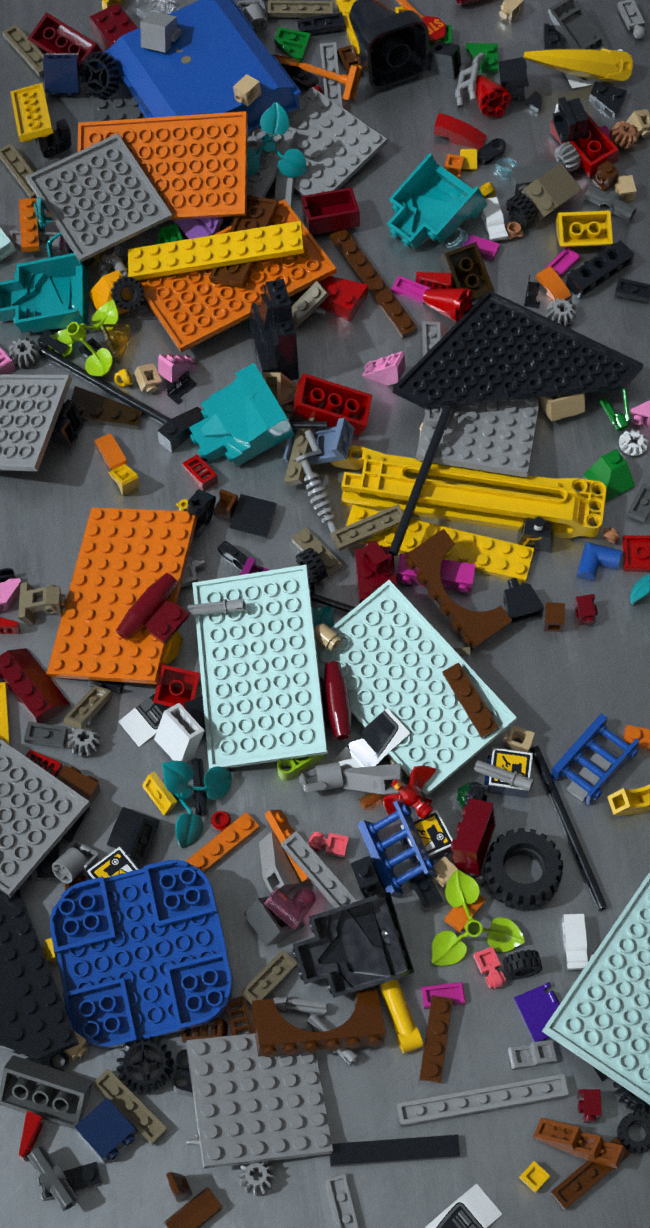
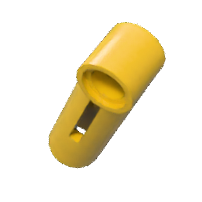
[379,979,423,1054]

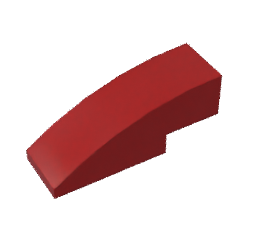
[434,113,487,150]

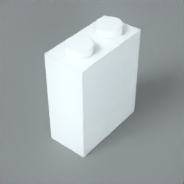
[154,703,205,762]

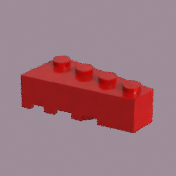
[293,276,368,322]

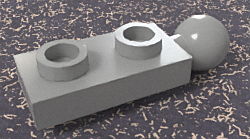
[617,0,646,39]

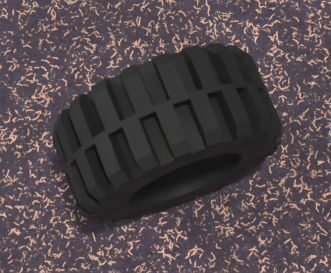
[483,828,564,911]

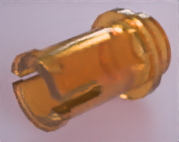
[358,792,384,810]

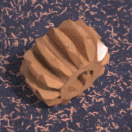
[609,120,639,150]

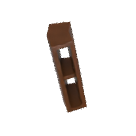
[163,1187,223,1228]

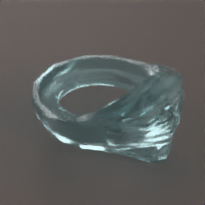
[495,158,517,179]
[443,228,470,249]

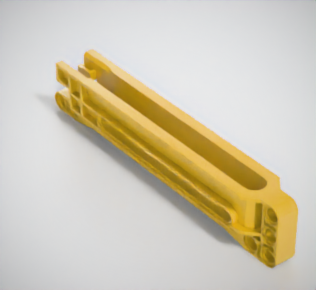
[331,445,606,539]

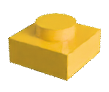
[519,1161,550,1193]

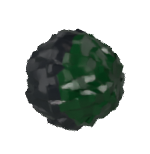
[456,782,487,810]

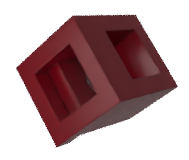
[363,541,392,574]
[574,594,598,626]
[577,1089,602,1123]

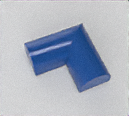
[576,542,622,581]

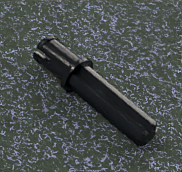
[191,758,208,816]

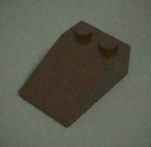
[439,242,495,300]

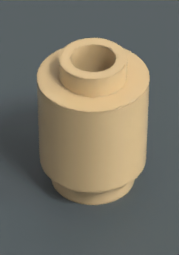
[314,623,341,651]

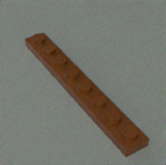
[330,229,418,339]

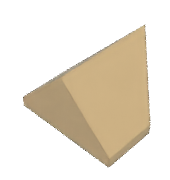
[262,372,297,402]

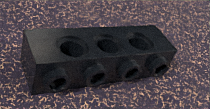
[566,240,634,299]

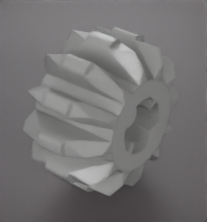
[554,142,581,172]
[546,297,577,327]
[8,337,39,368]
[68,723,101,757]
[238,1161,275,1196]

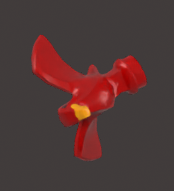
[383,765,436,820]

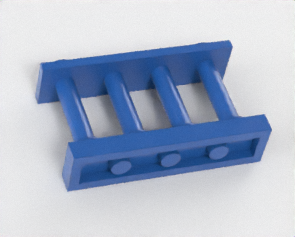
[551,713,639,804]
[357,800,437,898]

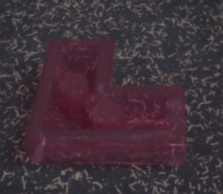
[263,887,316,930]

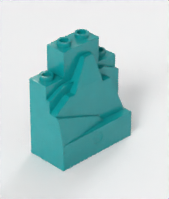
[387,153,488,250]
[0,253,89,333]
[189,363,294,467]

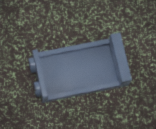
[283,418,355,465]

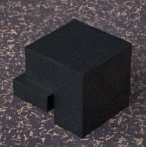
[498,57,529,102]
[552,97,588,143]
[50,399,84,448]

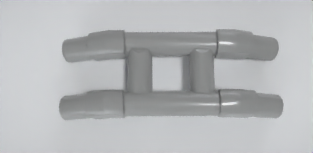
[455,53,485,107]

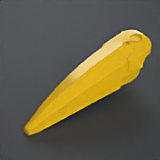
[524,49,633,83]

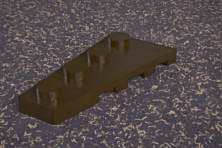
[71,386,143,430]

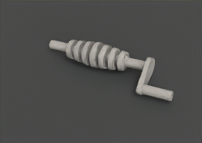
[295,430,338,533]

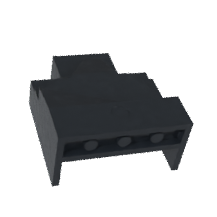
[248,279,299,381]
[293,892,415,998]

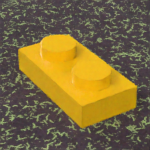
[142,772,177,816]

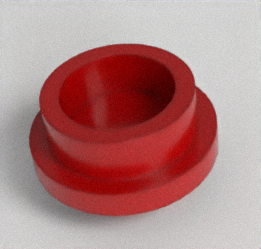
[211,811,231,831]

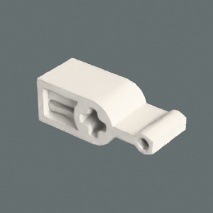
[480,197,508,241]
[562,914,588,970]

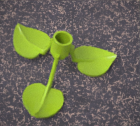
[44,299,119,377]
[432,870,525,966]

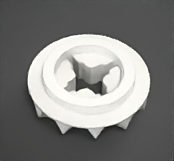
[619,428,649,456]

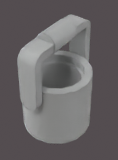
[237,0,268,34]
[299,761,343,792]
[52,841,99,884]

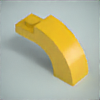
[607,785,650,816]

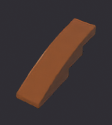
[533,1118,626,1169]

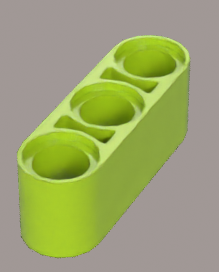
[277,742,328,781]

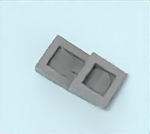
[508,1040,557,1070]

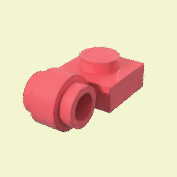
[308,832,349,858]
[473,946,506,989]

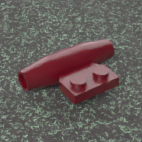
[116,572,190,645]
[321,661,352,740]

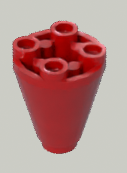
[476,75,512,117]
[423,288,474,323]

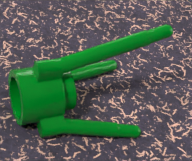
[600,389,632,432]

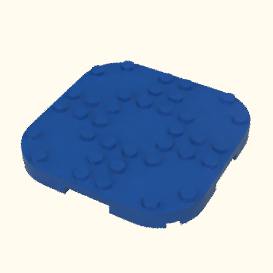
[50,860,234,1048]

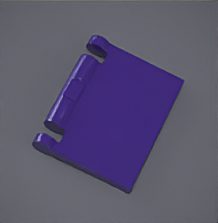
[514,982,560,1042]

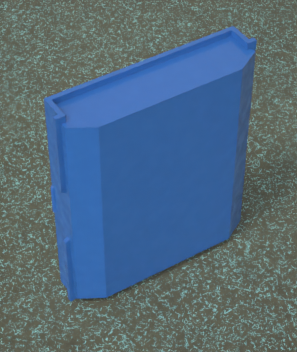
[104,0,301,132]

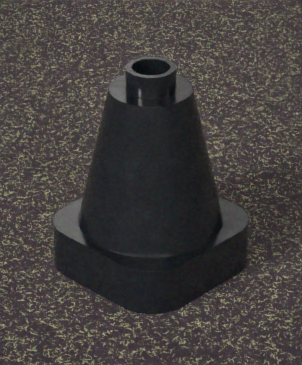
[349,0,430,89]

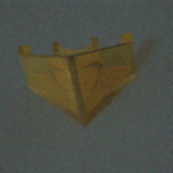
[102,324,131,364]

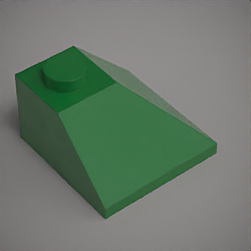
[583,449,635,503]

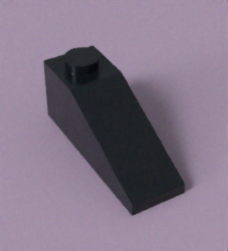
[157,406,205,453]

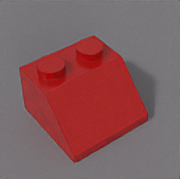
[153,664,200,709]

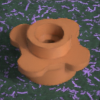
[505,222,523,239]
[602,527,620,544]

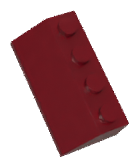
[28,12,103,71]
[0,648,71,724]

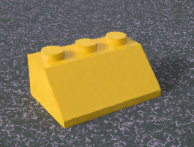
[556,211,613,247]

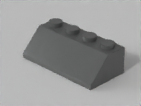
[0,1055,93,1129]

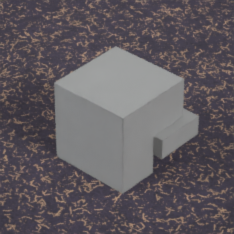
[140,11,182,53]

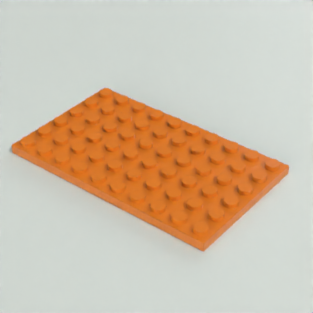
[77,111,248,220]
[138,199,337,353]
[46,508,198,684]

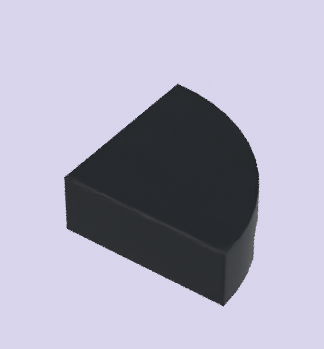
[525,91,542,113]

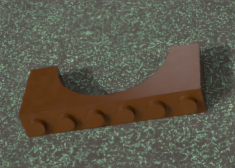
[404,529,512,650]
[251,989,386,1057]

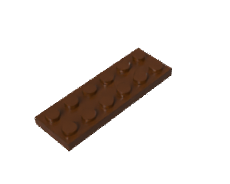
[209,195,279,288]

